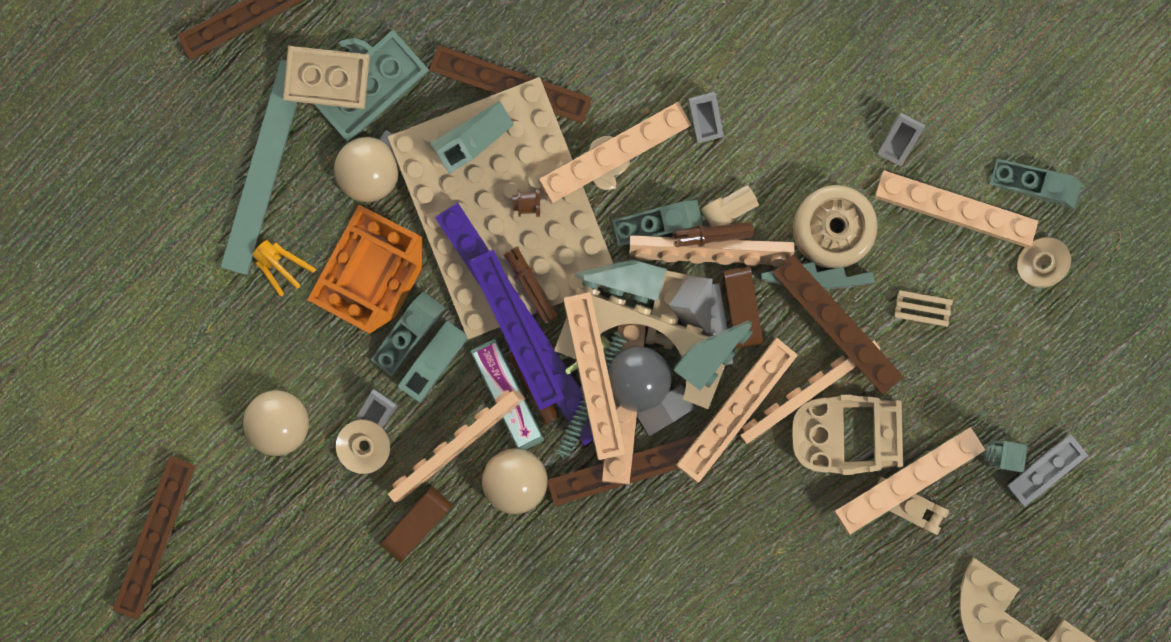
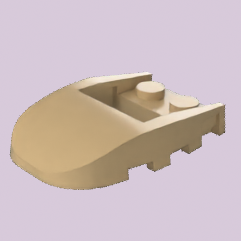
[792,395,903,475]

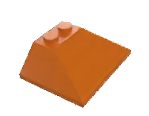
[307,205,422,334]

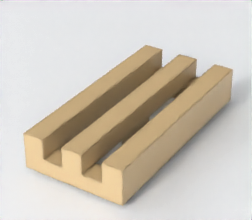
[894,290,953,327]

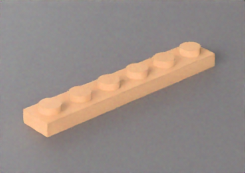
[538,102,691,204]
[874,171,1038,248]
[629,236,794,267]
[563,292,625,460]
[602,324,646,485]
[676,338,798,483]
[739,340,881,444]
[388,390,525,503]
[833,427,985,536]

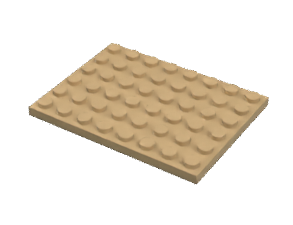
[388,77,613,339]

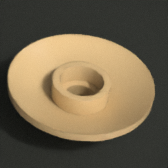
[1017,237,1071,288]
[336,419,390,474]

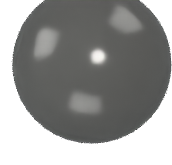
[607,346,671,412]

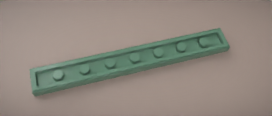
[221,59,298,275]

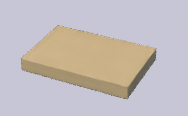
[283,46,370,109]

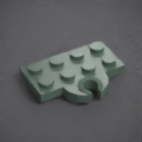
[314,30,430,143]

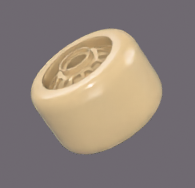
[793,185,878,269]

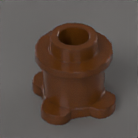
[512,189,540,217]

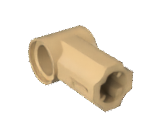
[701,185,759,227]

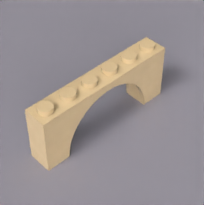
[554,286,725,409]

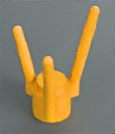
[252,240,316,296]

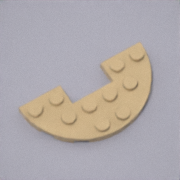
[959,558,1096,642]

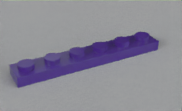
[469,249,565,410]

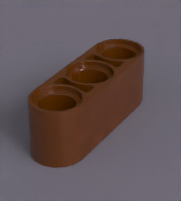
[723,266,763,348]
[380,487,453,563]

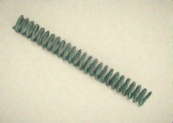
[555,332,627,458]

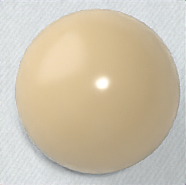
[334,137,399,202]
[243,390,309,456]
[482,448,548,514]

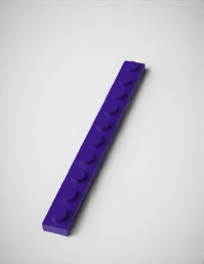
[435,202,593,445]

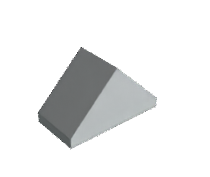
[687,92,724,143]
[878,113,925,166]
[669,275,712,333]
[637,385,696,436]
[354,389,399,428]

